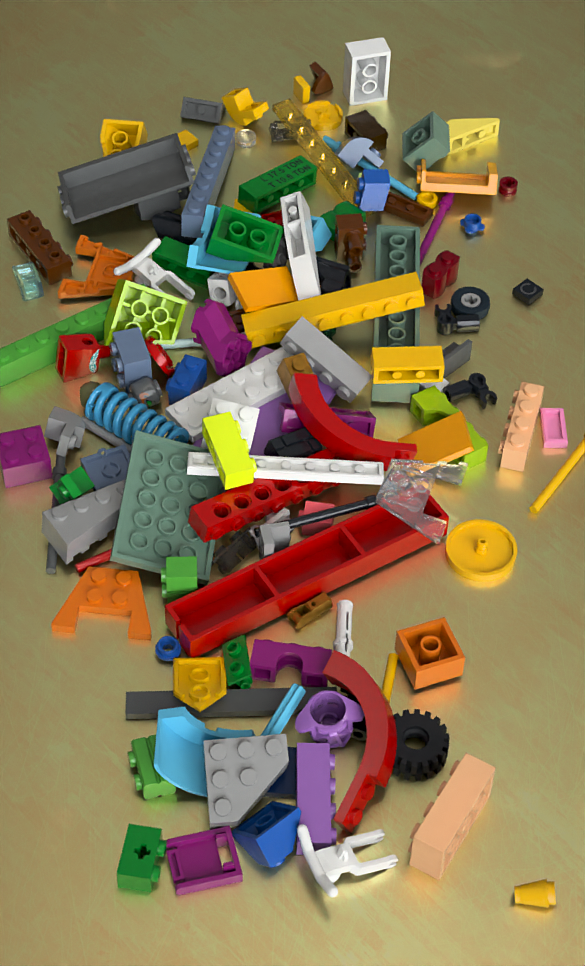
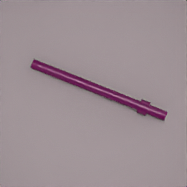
[420,192,455,266]

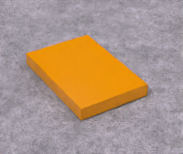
[228,266,298,312]
[397,411,474,478]

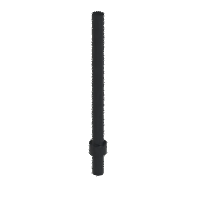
[254,492,395,538]

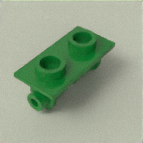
[222,635,253,689]

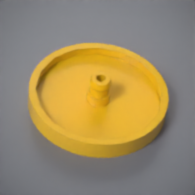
[445,519,517,582]

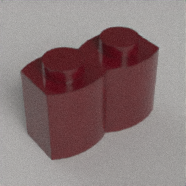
[421,250,460,299]

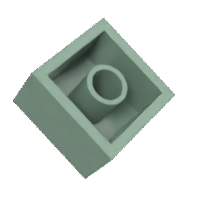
[402,111,450,171]

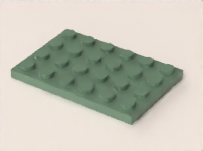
[109,430,223,585]

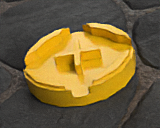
[303,100,343,131]

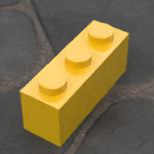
[371,346,445,384]

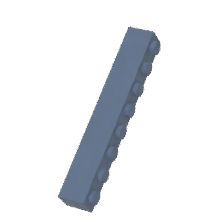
[181,125,235,238]

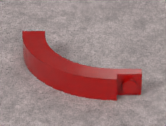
[288,373,417,472]

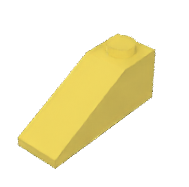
[446,118,500,155]

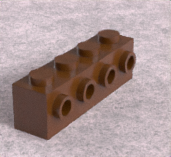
[7,210,73,285]

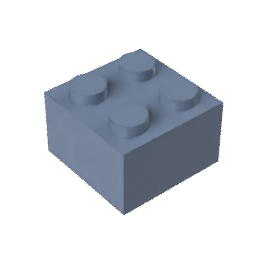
[110,327,152,394]

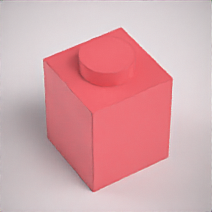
[298,501,335,536]

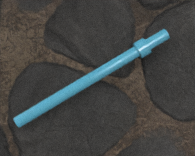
[322,135,419,201]

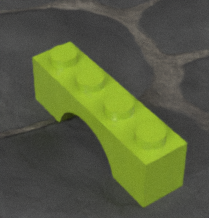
[410,385,488,471]

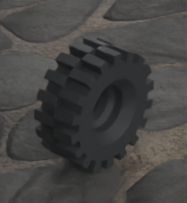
[393,709,450,781]

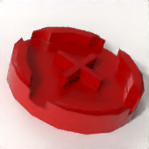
[144,335,175,377]

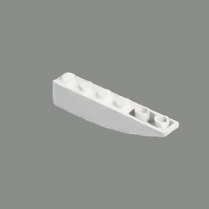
[280,191,321,301]

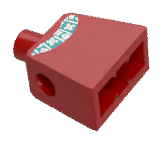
[55,334,111,383]

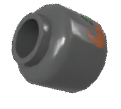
[128,377,163,408]

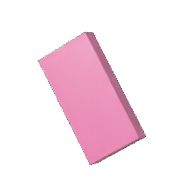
[539,408,568,448]

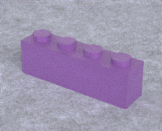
[296,743,337,855]

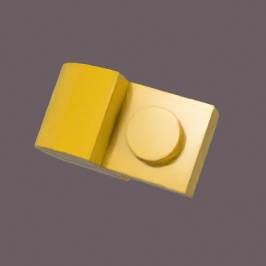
[221,87,269,126]

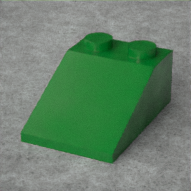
[206,204,284,264]

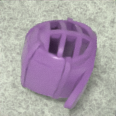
[295,690,364,749]

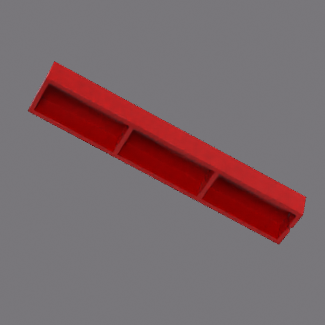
[165,484,449,658]

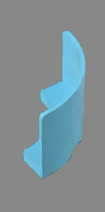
[186,205,261,274]
[154,707,255,797]

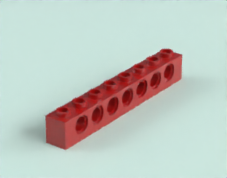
[188,448,346,543]

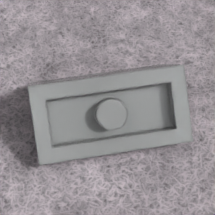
[259,521,290,560]

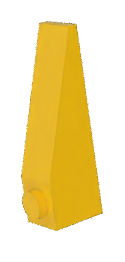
[100,119,148,157]

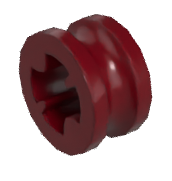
[498,177,518,197]

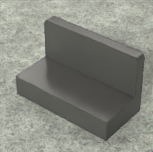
[180,97,226,124]
[442,339,472,379]

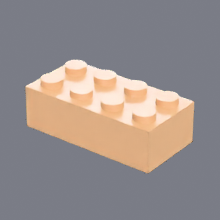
[408,753,496,880]

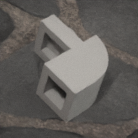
[44,406,86,457]

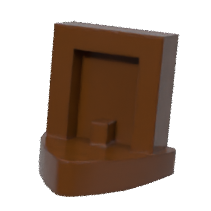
[309,61,334,94]

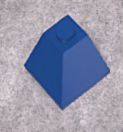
[231,801,301,868]

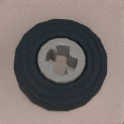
[450,287,490,320]

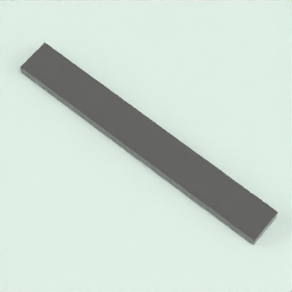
[126,687,337,719]

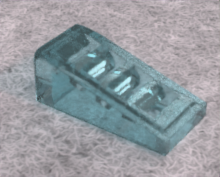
[12,262,44,301]

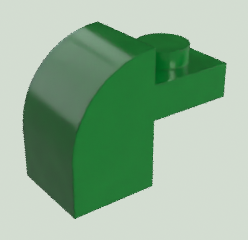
[49,466,95,505]

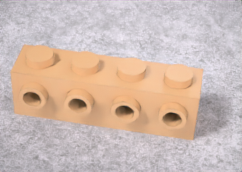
[498,381,544,472]

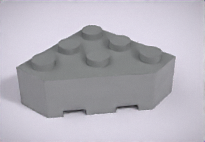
[203,734,289,830]

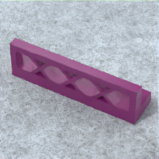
[278,402,376,437]

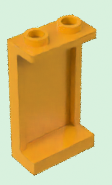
[416,159,498,195]

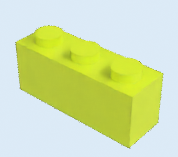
[202,412,257,490]

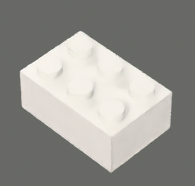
[343,37,391,106]

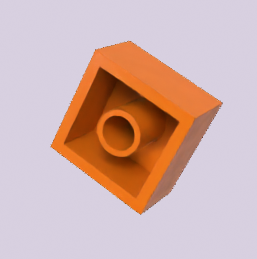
[395,617,465,690]

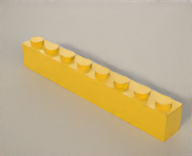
[241,272,425,348]

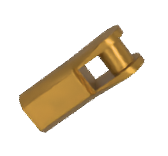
[286,592,333,629]

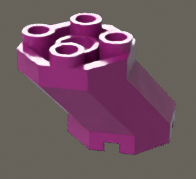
[191,299,252,377]

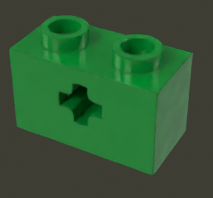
[116,824,167,892]

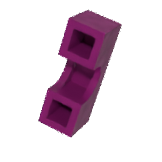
[250,639,332,687]

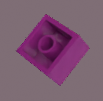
[0,425,52,488]

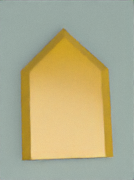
[173,657,227,712]

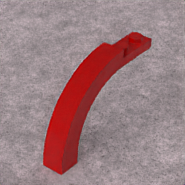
[322,650,397,833]

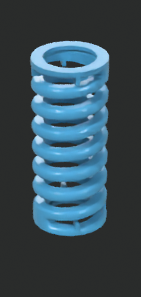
[85,382,189,445]

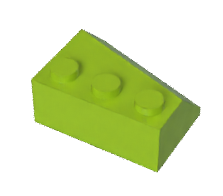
[104,279,188,346]

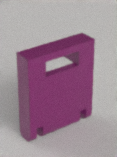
[166,826,243,895]

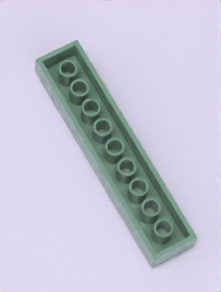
[371,225,420,403]

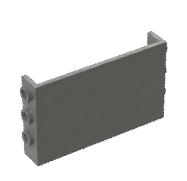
[57,133,196,224]

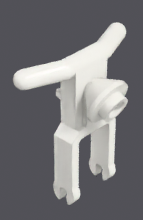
[113,238,195,300]
[297,824,399,897]

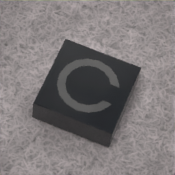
[512,278,544,305]

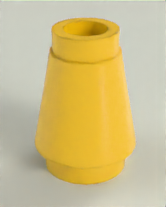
[514,879,556,908]

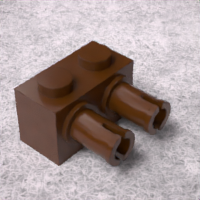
[334,213,368,273]

